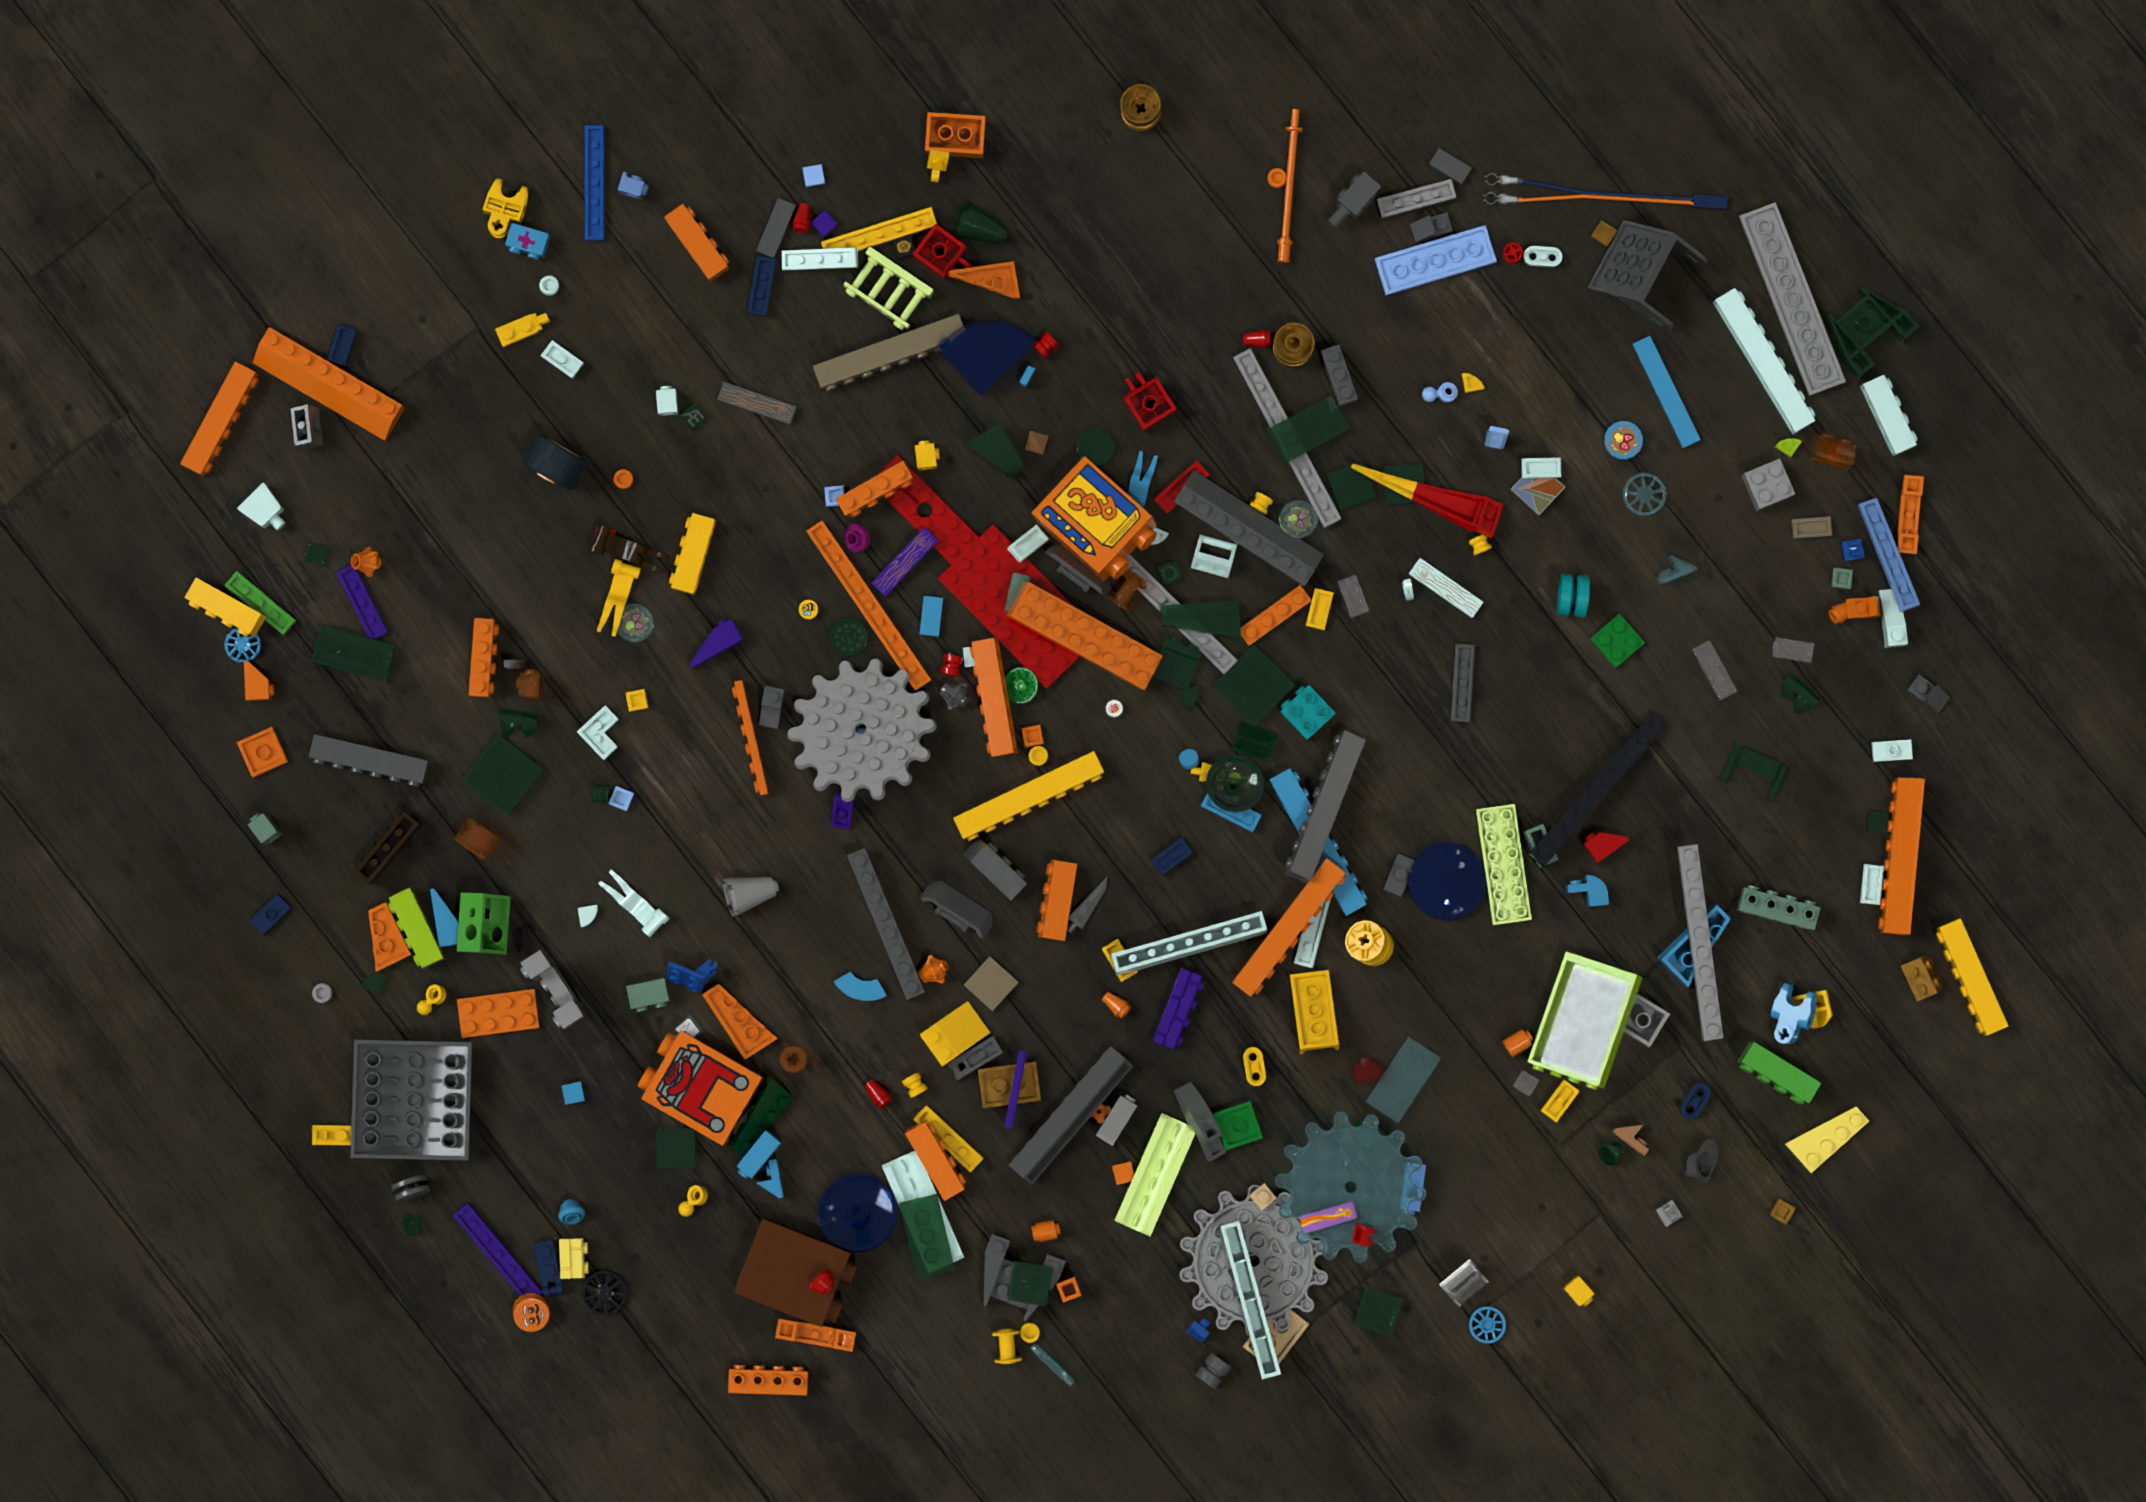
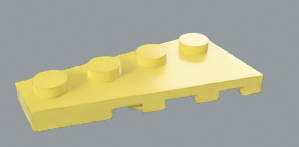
[1785,1106,1869,1173]

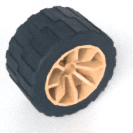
[522,434,588,490]

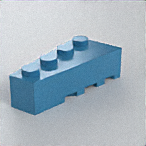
[1657,903,1730,987]

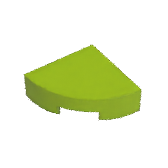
[1775,438,1802,458]

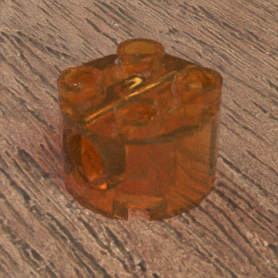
[454,817,501,861]

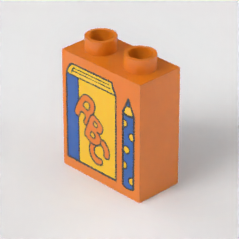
[1031,456,1157,582]

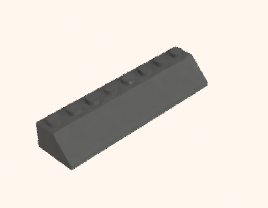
[1173,470,1324,587]

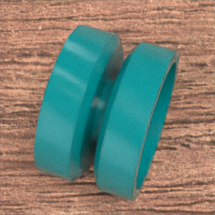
[1557,573,1590,618]

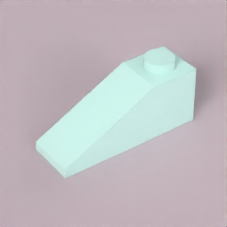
[1879,589,1908,648]

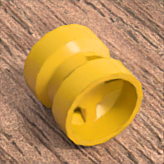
[902,1072,928,1098]

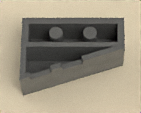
[963,838,1027,900]

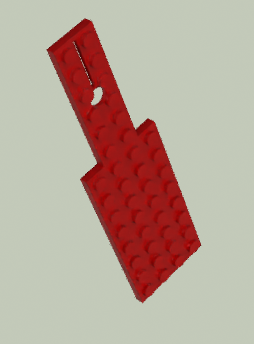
[878,455,1079,689]

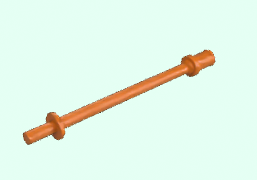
[1277,109,1303,263]

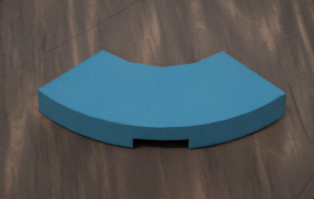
[834,972,887,1001]

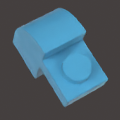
[1566,875,1609,907]

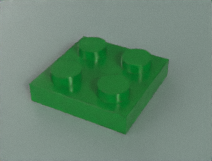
[1590,613,1645,668]
[1213,1101,1263,1151]

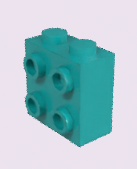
[1280,685,1336,741]

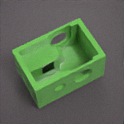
[457,893,511,955]

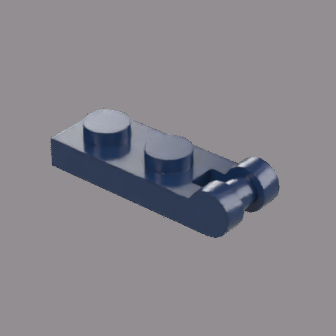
[533,1240,564,1298]

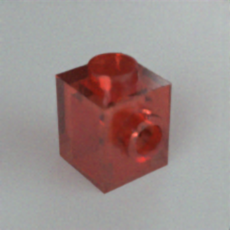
[1352,1058,1382,1084]

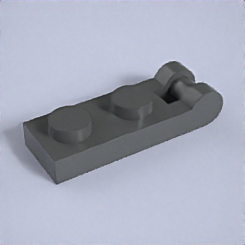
[946,1036,1003,1081]

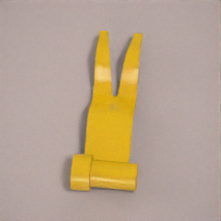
[597,558,641,637]

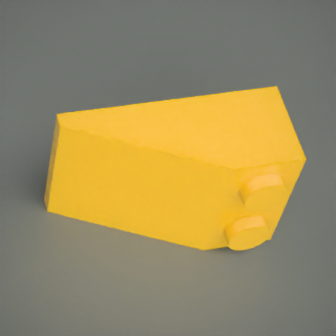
[920,1001,990,1067]

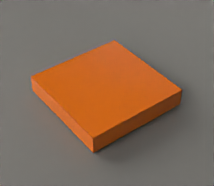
[237,727,288,778]

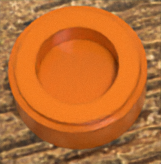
[1267,168,1287,188]
[614,469,634,489]

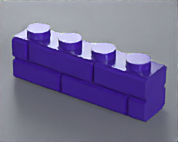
[1153,968,1205,1050]

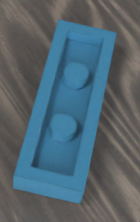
[1200,789,1261,833]

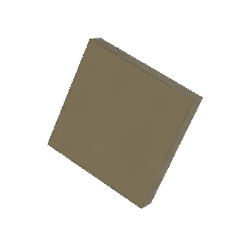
[964,956,1019,1011]

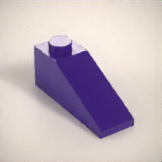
[689,618,743,669]

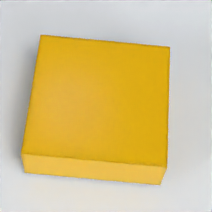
[626,689,649,712]

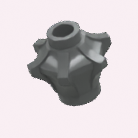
[940,682,970,711]

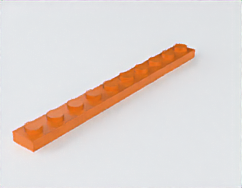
[806,521,931,691]

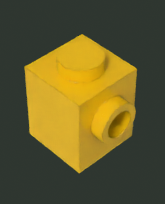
[915,441,940,471]

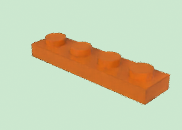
[1237,585,1312,646]

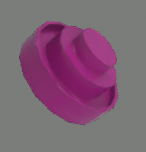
[844,523,870,552]

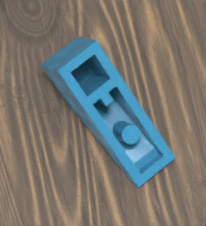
[430,889,459,948]

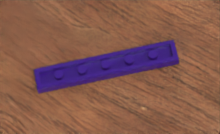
[453,1202,543,1296]

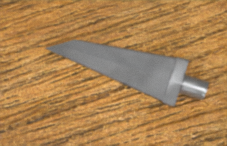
[1067,876,1108,934]

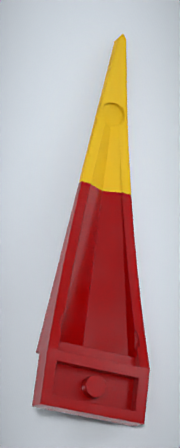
[1351,464,1503,538]

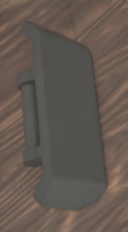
[1045,545,1112,597]
[920,881,993,938]

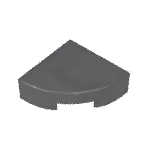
[504,660,526,669]

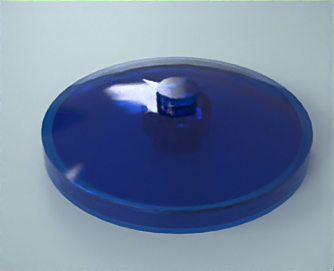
[1408,843,1486,921]
[818,1174,897,1253]

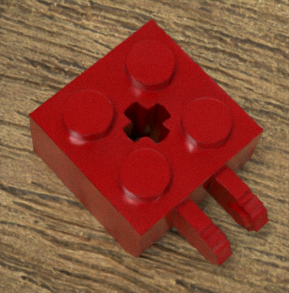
[912,223,973,281]
[1123,371,1177,432]

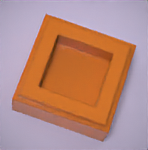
[1021,725,1044,748]
[1112,1161,1134,1185]

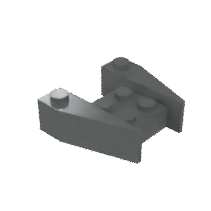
[983,1233,1066,1321]

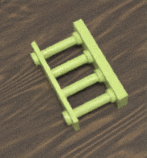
[843,246,934,330]

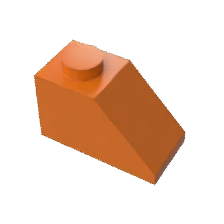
[244,661,275,702]

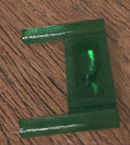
[1720,744,1788,802]

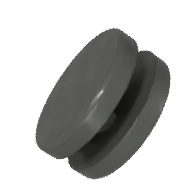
[391,1175,430,1202]

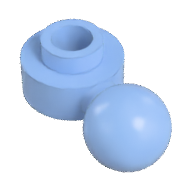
[1422,382,1458,403]

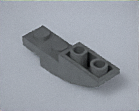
[1173,1082,1226,1161]

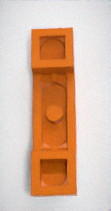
[1897,475,1924,554]
[775,1319,856,1352]

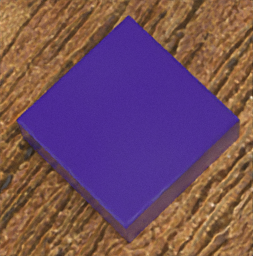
[811,210,838,238]

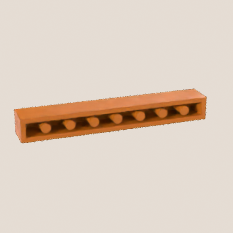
[1232,857,1346,997]

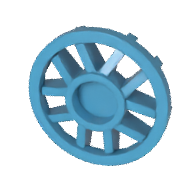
[224,627,261,663]
[1469,1306,1506,1343]

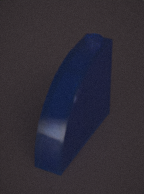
[936,320,1036,396]

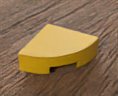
[1461,373,1484,393]

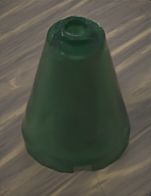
[952,200,1008,244]

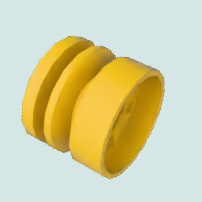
[1345,920,1394,966]

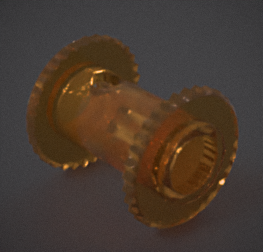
[1109,571,1147,610]
[779,1046,808,1073]

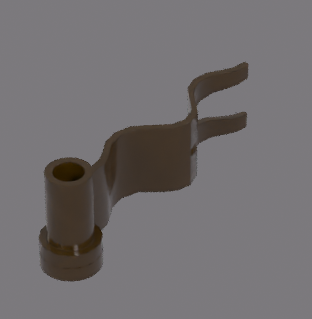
[588,525,667,573]

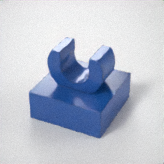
[1841,539,1865,562]
[1186,1318,1210,1343]

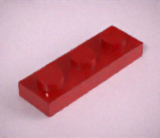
[1154,461,1210,514]

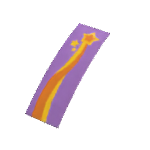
[1299,1201,1358,1234]

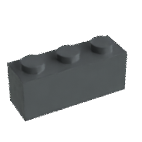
[1320,345,1358,408]

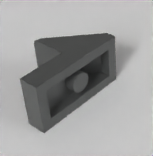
[1410,213,1453,243]
[1907,675,1950,713]

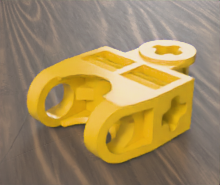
[482,178,528,239]

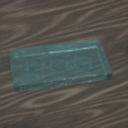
[1365,1037,1441,1123]

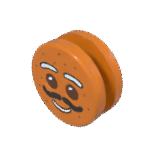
[513,1293,550,1332]

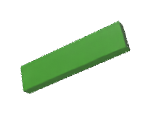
[224,571,296,635]

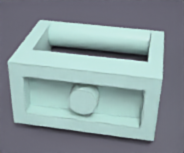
[1191,534,1237,578]

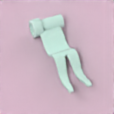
[598,869,670,937]

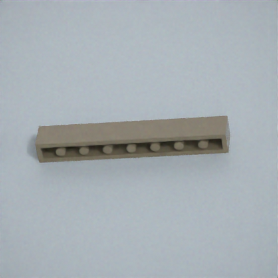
[813,314,967,391]

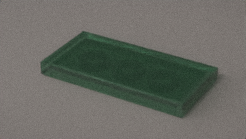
[1265,395,1351,465]
[311,624,396,683]
[899,1194,955,1279]

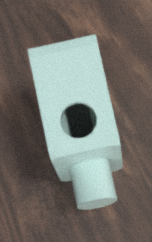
[237,483,286,531]

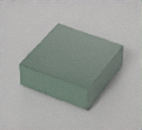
[1831,568,1853,590]

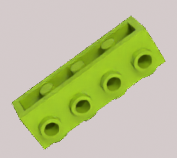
[388,888,446,969]

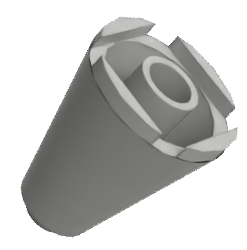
[723,877,779,917]

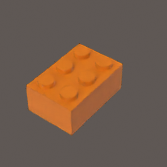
[925,112,986,159]

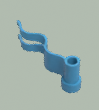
[1128,451,1158,508]

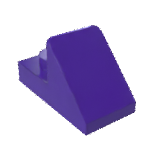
[831,793,855,829]

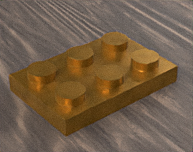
[978,1062,1041,1108]

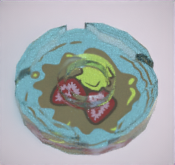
[1279,500,1318,539]
[617,604,654,642]

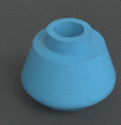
[558,1199,585,1225]

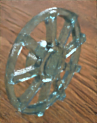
[1622,473,1666,516]

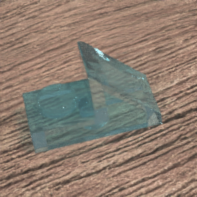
[1656,555,1697,586]

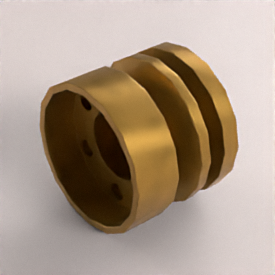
[1120,84,1161,132]

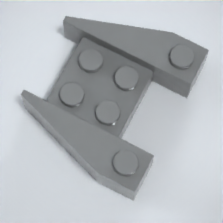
[520,950,585,1029]

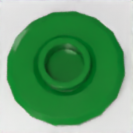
[1005,667,1039,703]

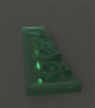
[1160,601,1242,640]

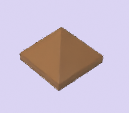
[1025,431,1049,455]

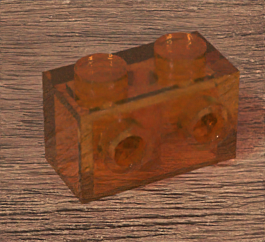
[516,670,544,700]

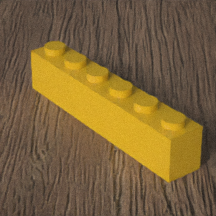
[1935,918,2008,1036]

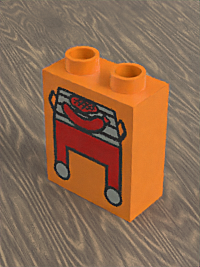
[637,1031,764,1146]

